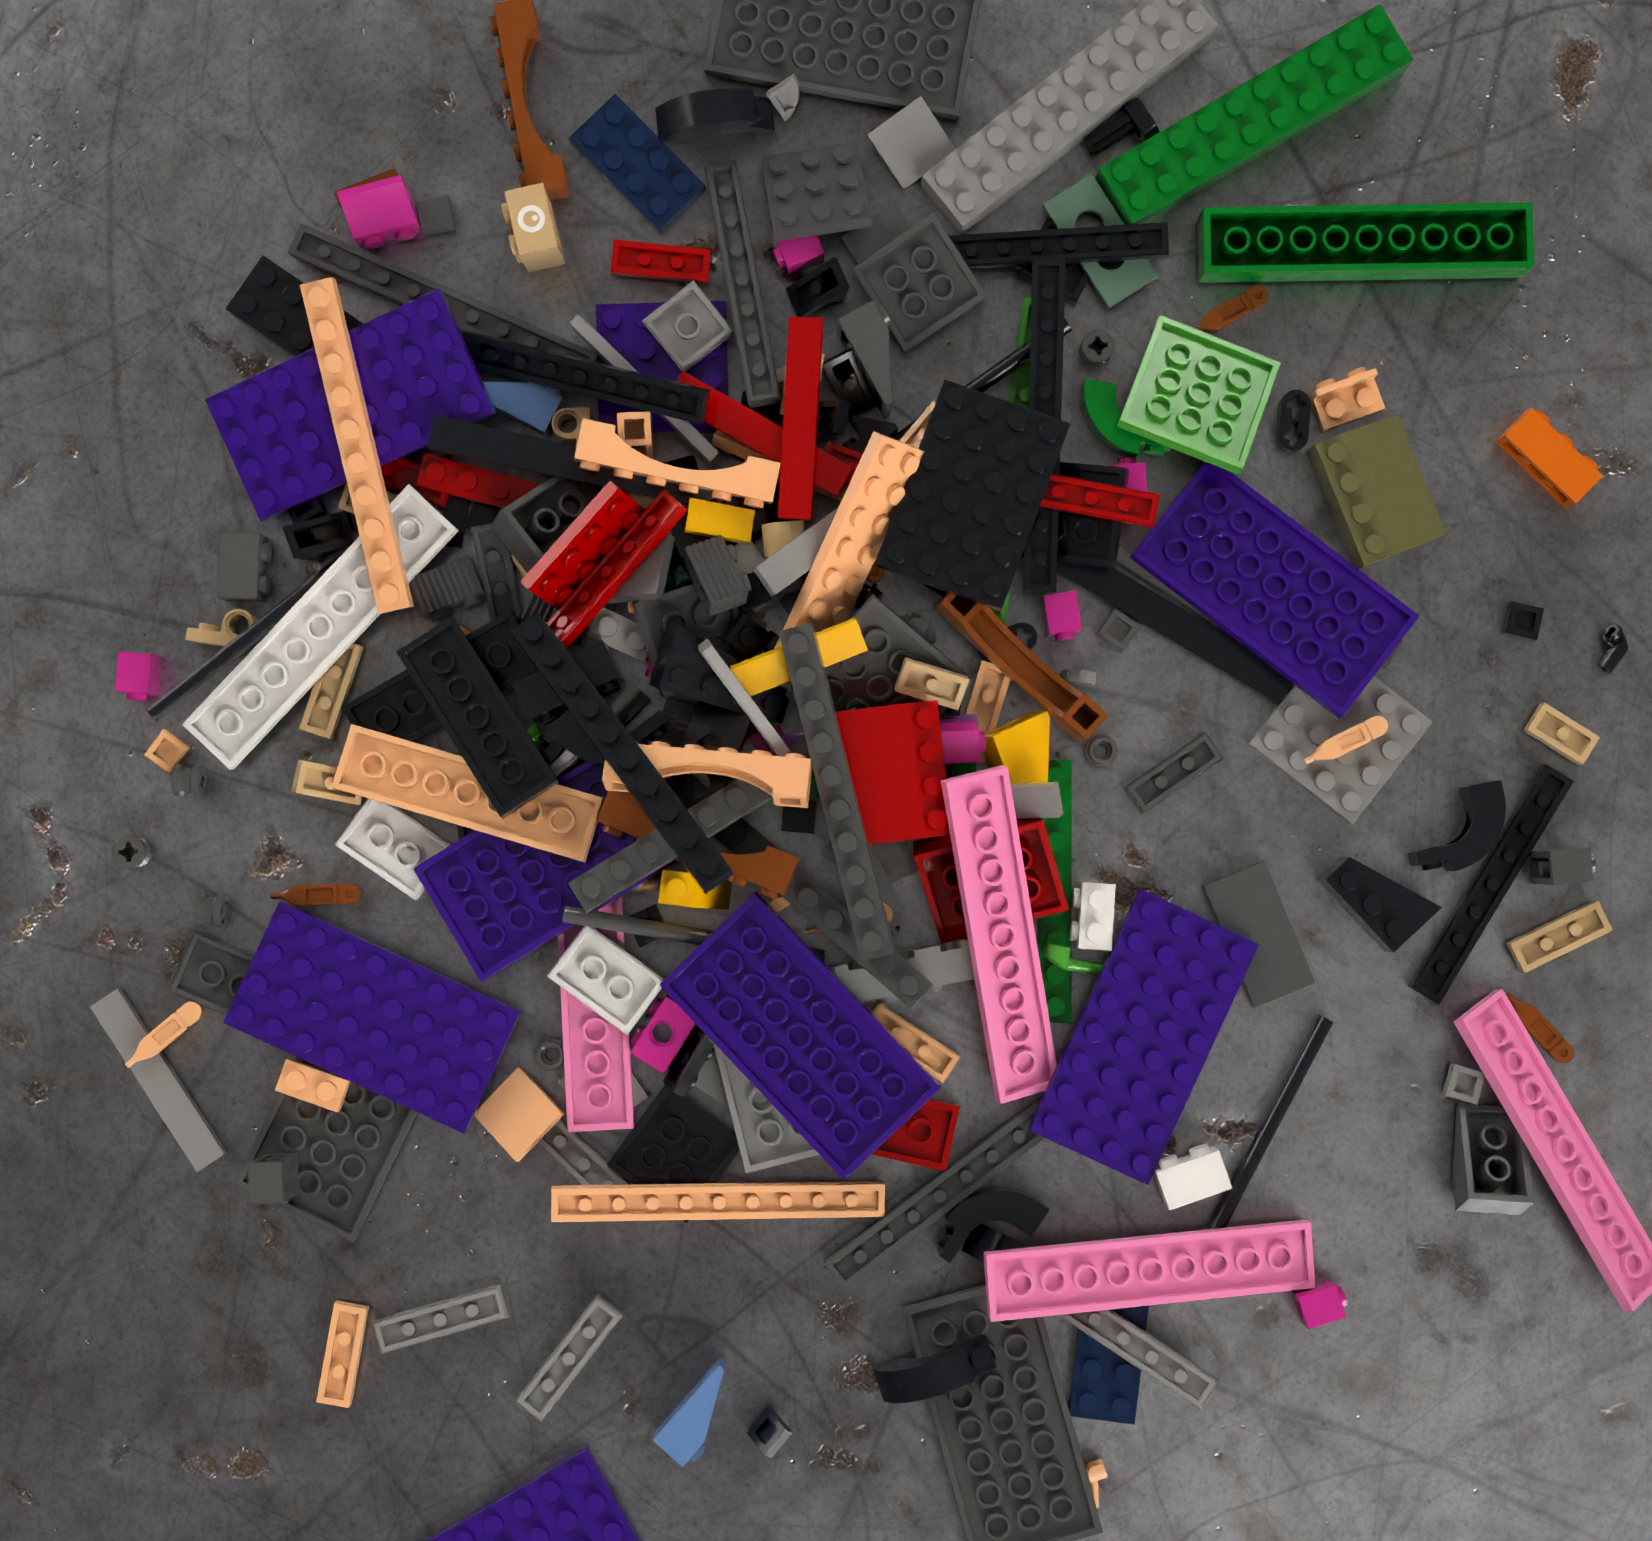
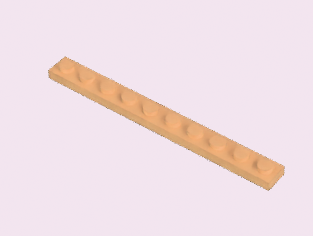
[300,277,414,614]
[551,1181,885,1222]

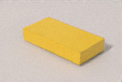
[684,498,755,545]

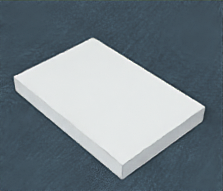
[335,798,452,901]
[547,926,664,1035]

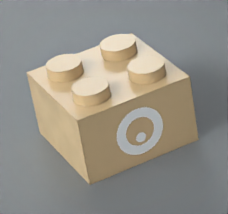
[501,182,565,273]

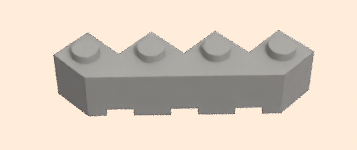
[827,937,975,1004]

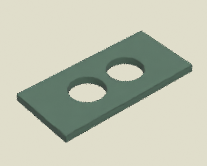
[1042,173,1158,309]

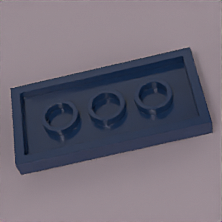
[569,94,706,233]
[1068,1305,1149,1425]

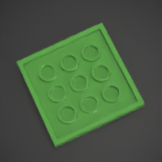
[1117,315,1281,475]

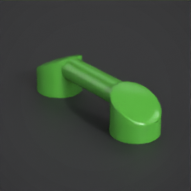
[1043,943,1108,976]

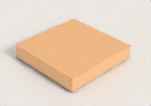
[474,1067,565,1162]

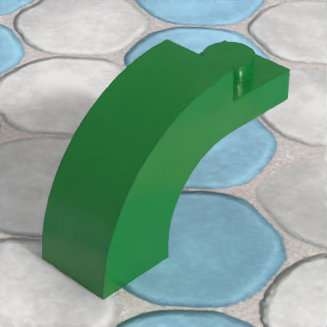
[1080,379,1172,458]

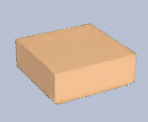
[144,729,192,774]

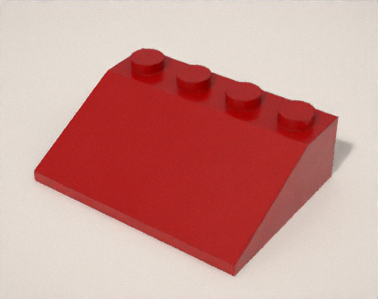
[836,700,950,844]
[913,818,1069,943]

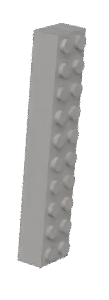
[920,0,1218,235]

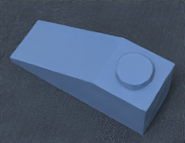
[483,382,566,438]
[653,1357,726,1467]

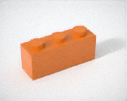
[1495,407,1603,509]

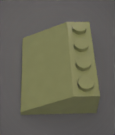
[1306,415,1447,569]

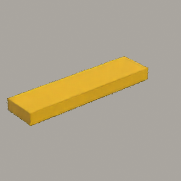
[730,618,868,696]

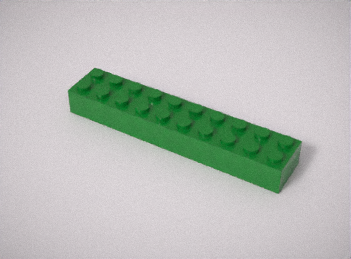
[1095,4,1414,225]
[1197,202,1534,283]

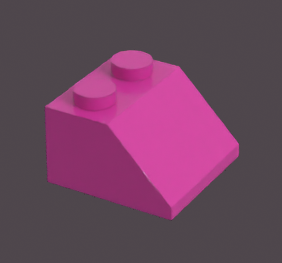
[337,175,422,249]

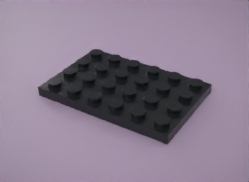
[875,379,1070,611]

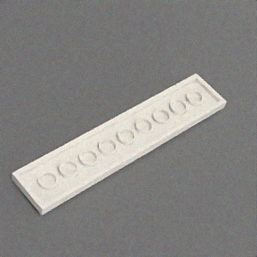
[182,484,459,770]

